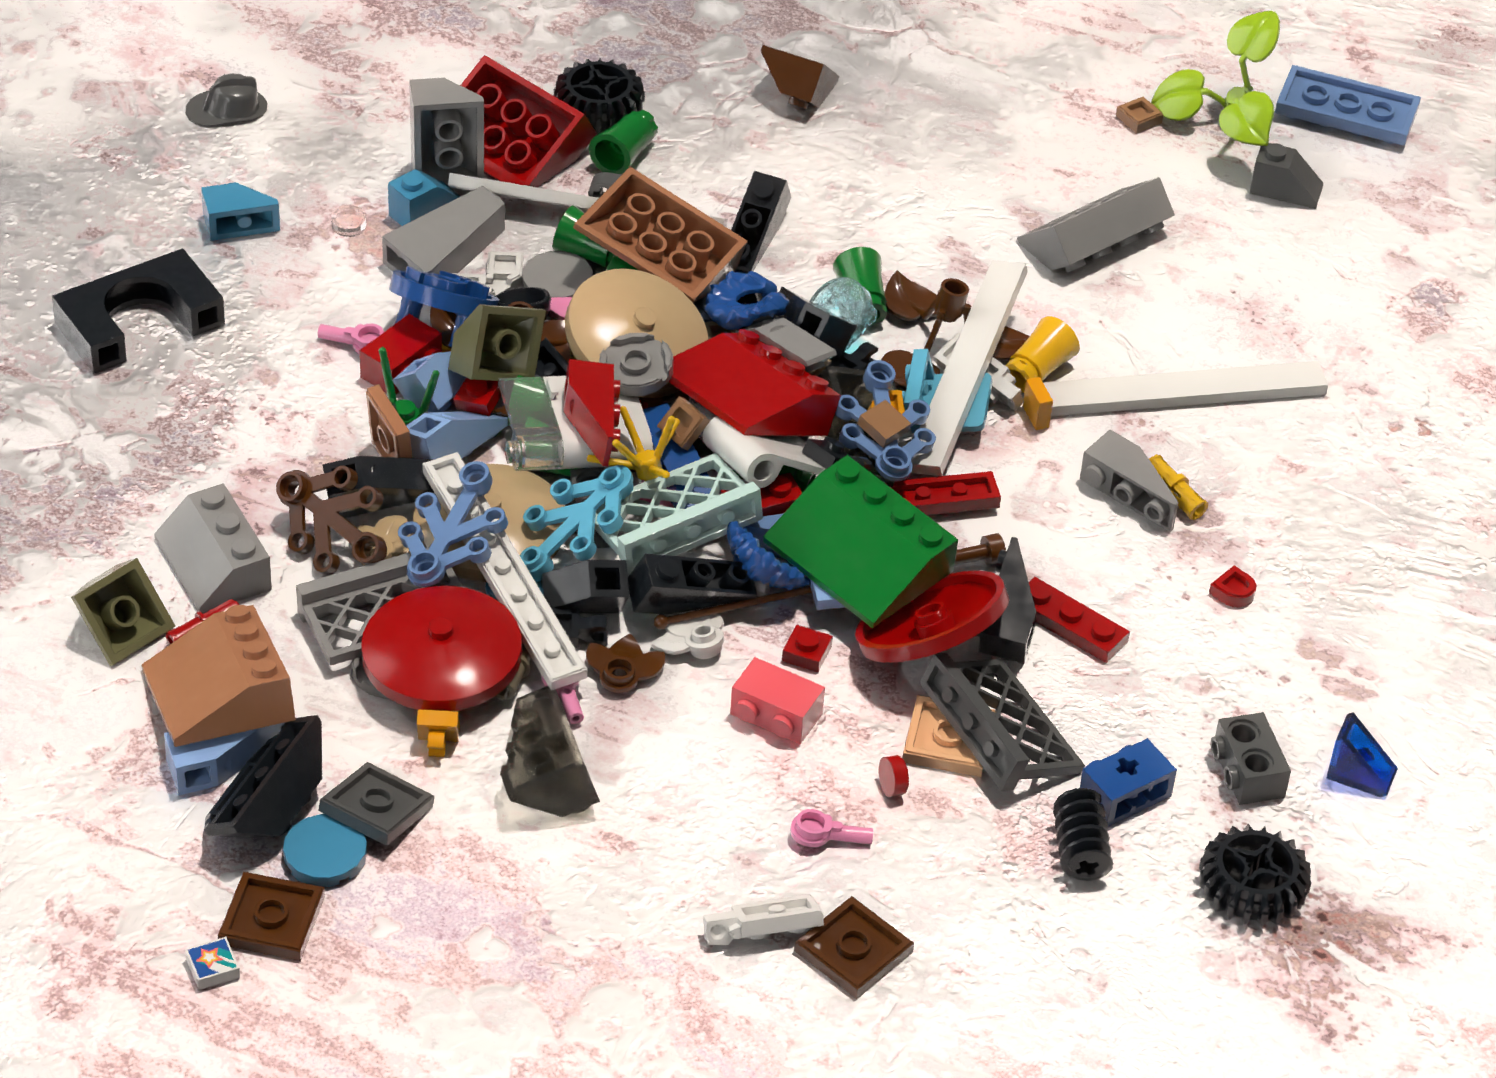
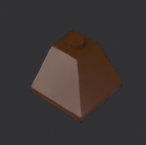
[761,45,840,110]

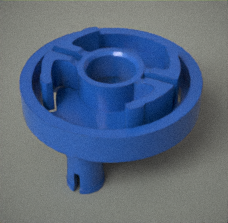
[389,266,499,347]

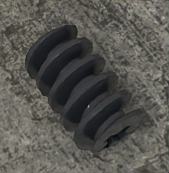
[1053,788,1114,881]

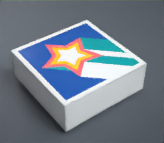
[185,937,240,990]

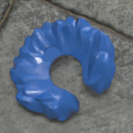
[705,271,790,330]
[727,521,810,590]

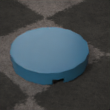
[283,814,367,887]

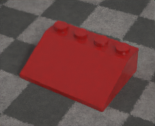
[460,55,597,187]
[668,329,841,436]

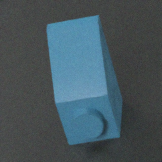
[388,169,461,226]
[201,182,280,241]

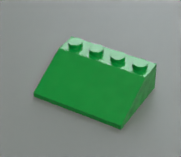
[763,455,958,628]

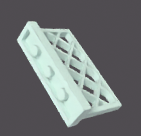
[595,453,763,575]

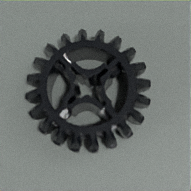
[554,58,645,133]
[1199,823,1312,928]

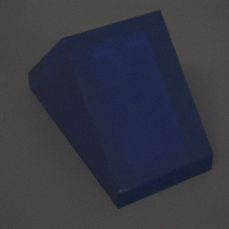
[1326,712,1398,797]

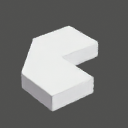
[452,251,524,296]

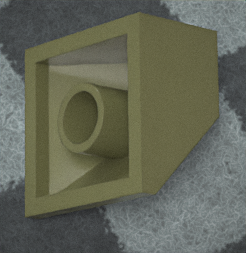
[448,304,546,382]
[71,558,176,666]

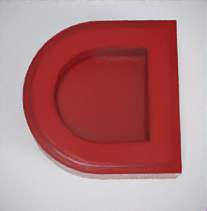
[1209,565,1257,608]

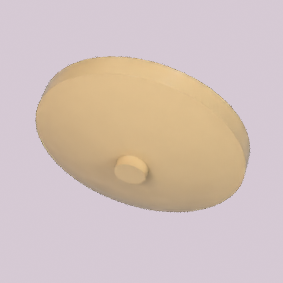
[565,269,708,398]
[413,464,564,582]

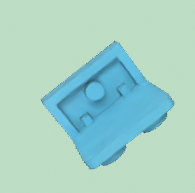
[902,349,992,433]

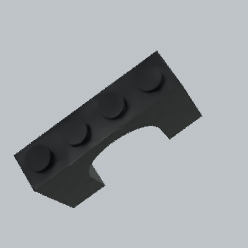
[52,248,225,374]

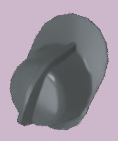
[185,73,267,127]

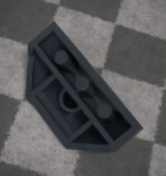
[204,715,322,838]

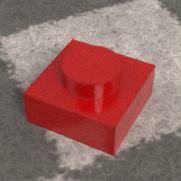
[453,378,505,416]
[782,624,833,673]

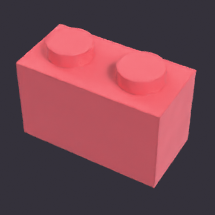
[730,657,825,745]

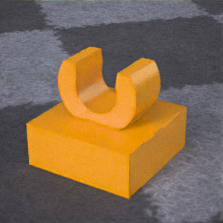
[416,709,460,757]

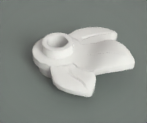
[651,611,724,659]

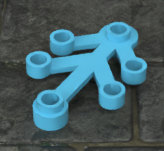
[520,465,634,582]

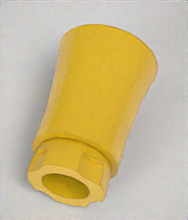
[1005,316,1080,393]

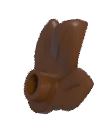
[586,634,665,693]

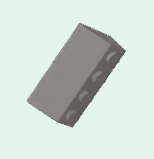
[1017,177,1175,272]

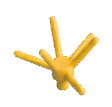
[587,406,680,482]

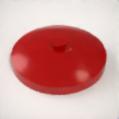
[855,571,1009,663]
[361,586,522,711]

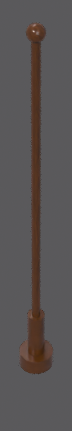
[653,533,1006,630]

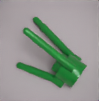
[379,347,440,425]

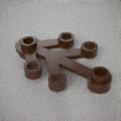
[276,465,387,575]

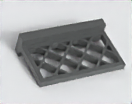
[919,652,1085,791]

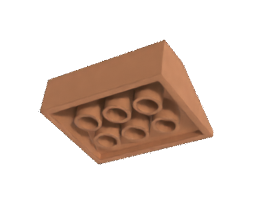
[573,167,748,304]
[142,605,296,747]

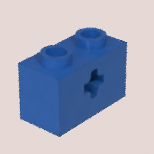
[1079,738,1177,827]

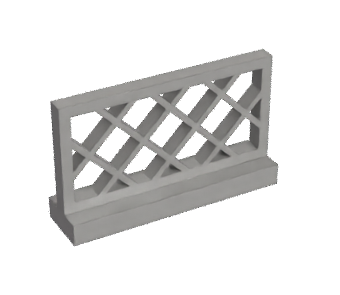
[296,547,463,666]

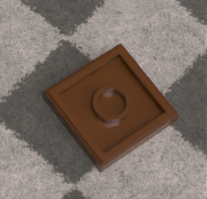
[218,871,325,961]
[794,896,914,999]

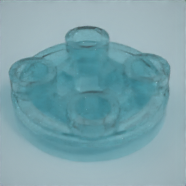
[810,277,877,351]

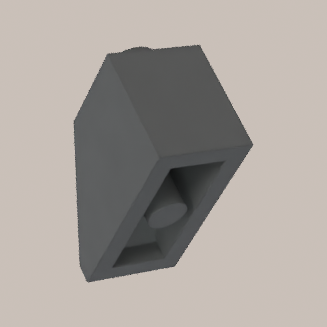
[1250,143,1324,209]

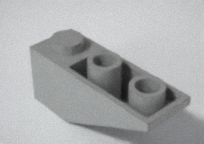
[736,318,837,372]
[1079,429,1179,532]

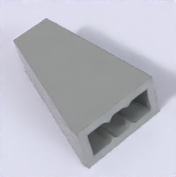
[382,186,506,274]

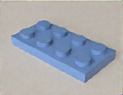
[1275,65,1421,146]

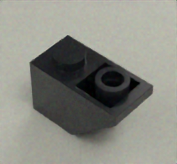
[541,560,629,613]

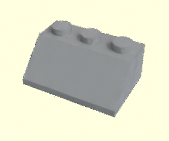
[409,77,484,186]
[154,483,272,613]

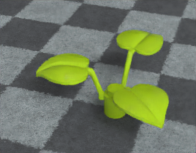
[1151,11,1280,146]

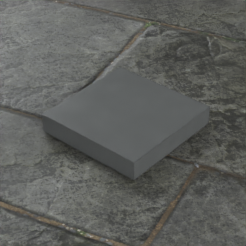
[318,762,435,846]

